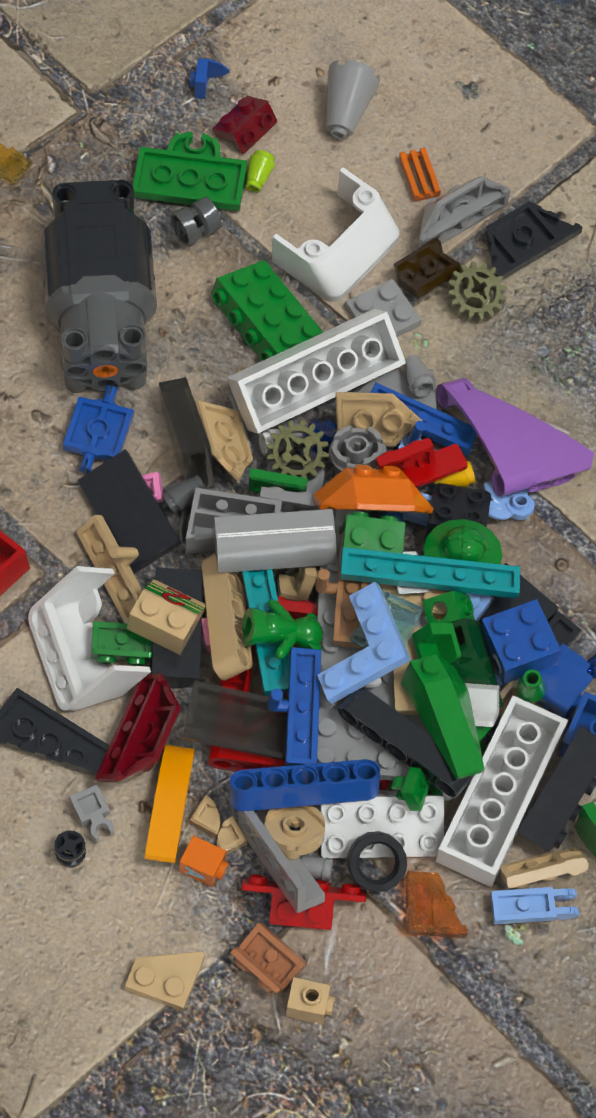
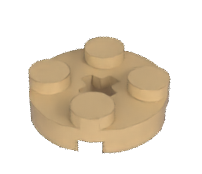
[264,805,325,859]

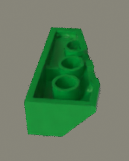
[401,654,485,780]

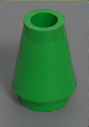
[516,669,546,703]

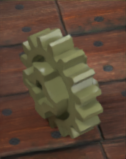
[446,261,507,323]
[267,420,329,478]

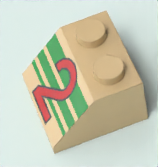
[127,579,206,655]

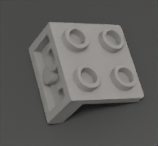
[260,461,325,512]

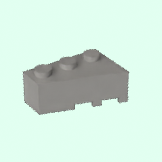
[186,488,282,555]

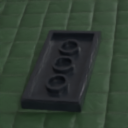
[78,449,182,574]

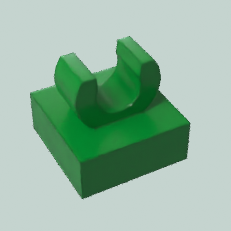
[391,767,430,811]

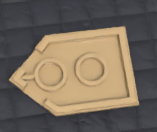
[335,392,422,447]
[196,400,253,481]

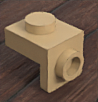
[277,566,320,601]

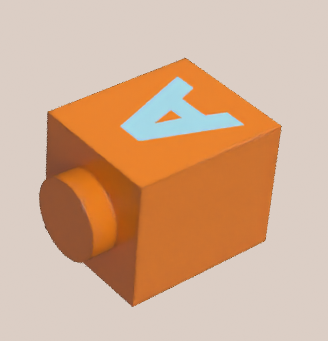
[179,835,229,888]

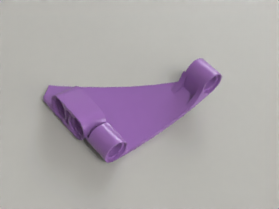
[436,378,594,497]

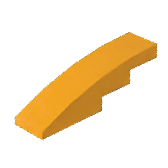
[145,745,195,863]

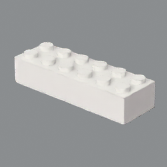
[227,309,406,434]
[435,695,568,888]

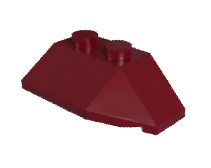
[95,673,181,782]

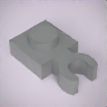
[69,784,114,843]

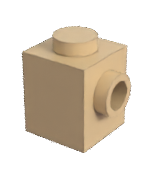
[286,977,335,1024]

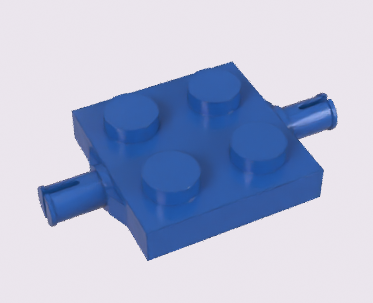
[63,385,134,474]

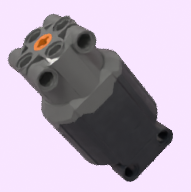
[41,179,157,393]

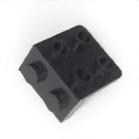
[424,483,491,545]

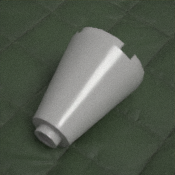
[326,60,381,139]

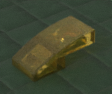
[0,143,33,184]

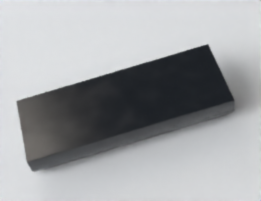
[150,567,203,689]

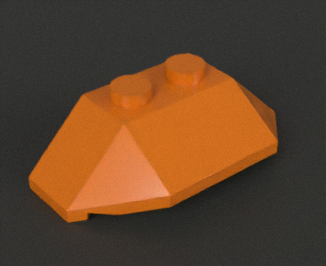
[313,465,433,514]

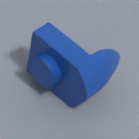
[190,58,230,99]

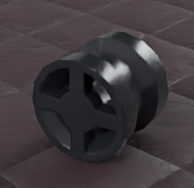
[54,830,86,868]

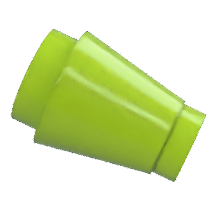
[245,150,275,193]

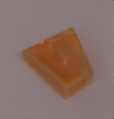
[405,871,468,938]

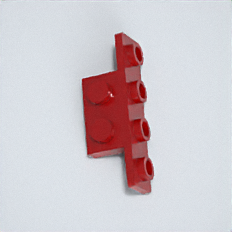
[376,438,468,488]
[241,874,366,930]

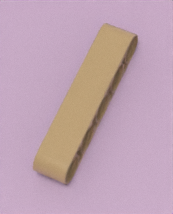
[201,553,252,681]

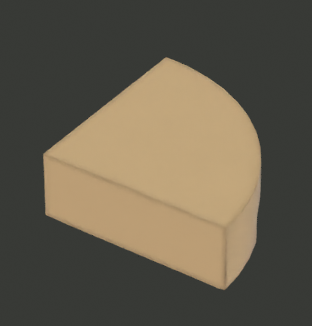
[190,795,221,838]
[217,815,247,855]

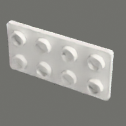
[321,790,444,858]

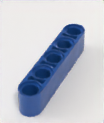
[229,759,380,811]

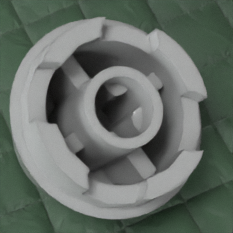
[329,425,386,473]

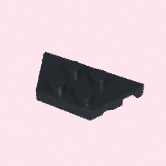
[485,201,583,280]

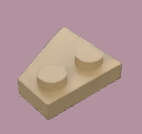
[125,951,205,1012]

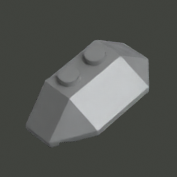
[418,176,510,248]

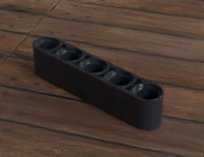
[337,687,475,798]

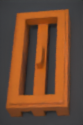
[399,147,441,202]

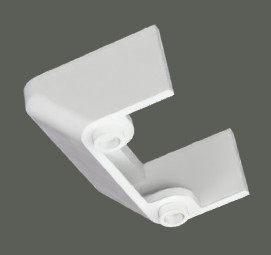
[271,168,399,302]
[28,566,151,711]

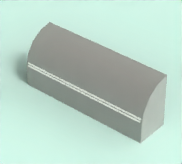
[213,509,336,573]

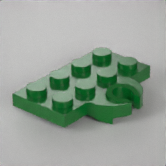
[133,131,247,211]

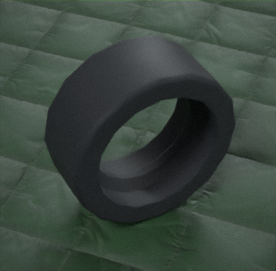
[347,831,407,892]

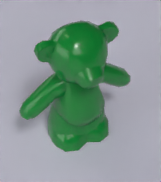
[242,599,323,659]

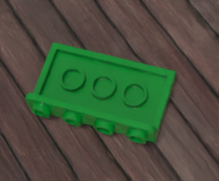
[211,260,323,361]

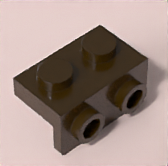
[394,238,460,299]

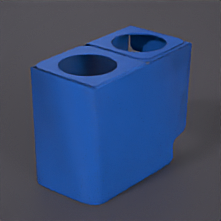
[530,643,593,719]

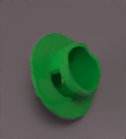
[423,519,503,564]

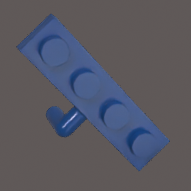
[371,382,477,456]
[267,647,321,766]

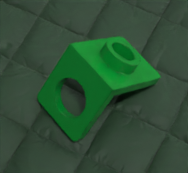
[423,591,475,623]

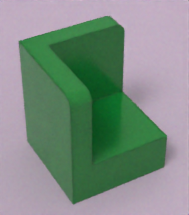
[411,623,461,664]

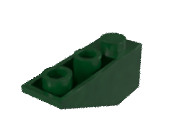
[451,618,504,708]

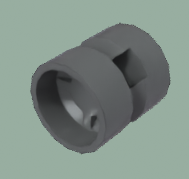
[171,197,222,246]

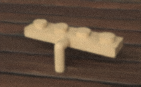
[76,515,143,623]

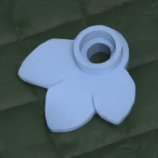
[483,480,535,520]

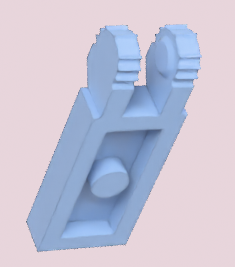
[490,887,580,925]

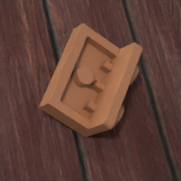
[230,922,308,994]

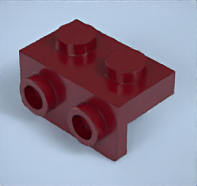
[212,96,277,154]

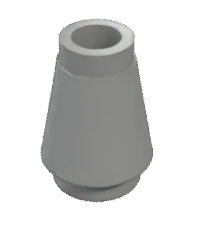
[404,355,436,397]

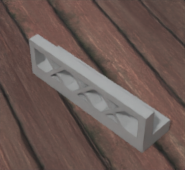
[238,809,325,913]

